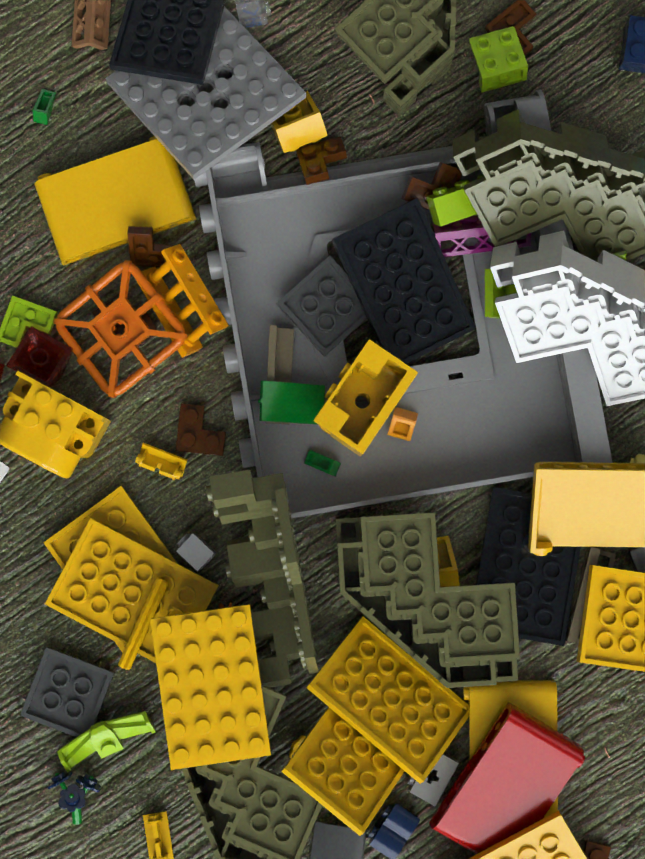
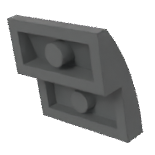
[310,821,367,859]

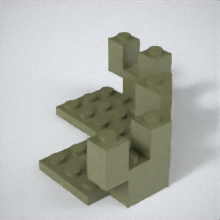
[335,0,456,117]
[453,109,645,262]
[206,470,319,688]
[335,513,520,688]
[164,685,322,859]

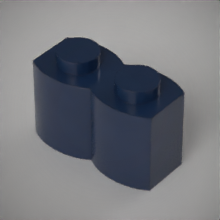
[367,801,420,859]

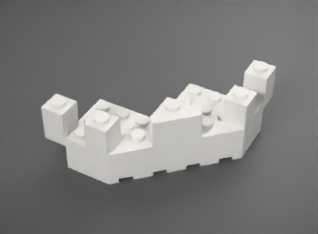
[490,230,645,406]

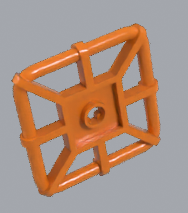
[53,260,188,398]

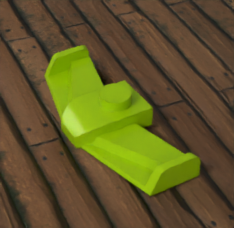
[57,711,156,772]

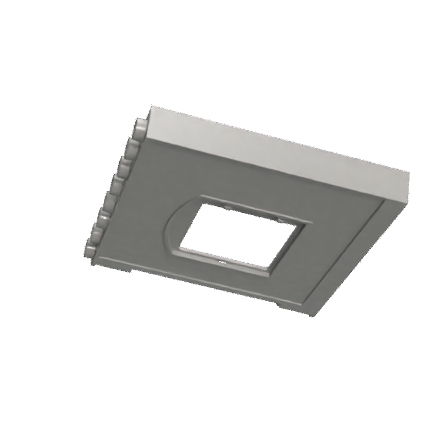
[194,90,613,519]

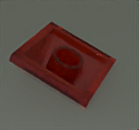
[6,326,73,388]

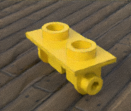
[135,442,187,480]
[143,811,174,859]

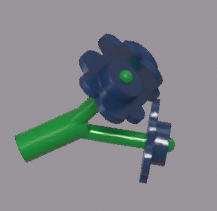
[47,771,101,825]

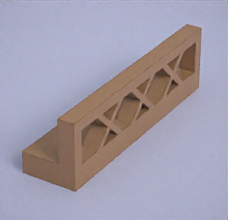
[71,0,111,50]

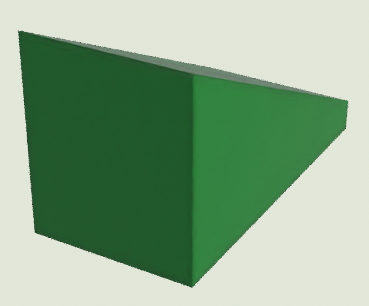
[33,89,56,125]
[304,450,341,477]

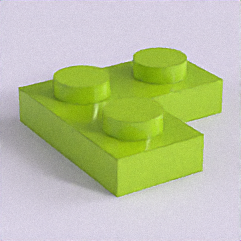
[0,296,58,349]

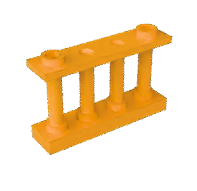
[135,244,229,358]

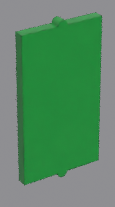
[258,381,325,425]

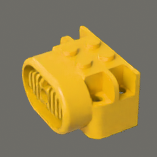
[313,339,418,457]
[0,371,111,479]

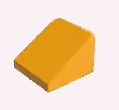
[387,407,418,441]

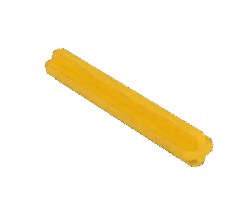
[118,578,168,670]

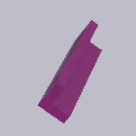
[432,216,531,257]

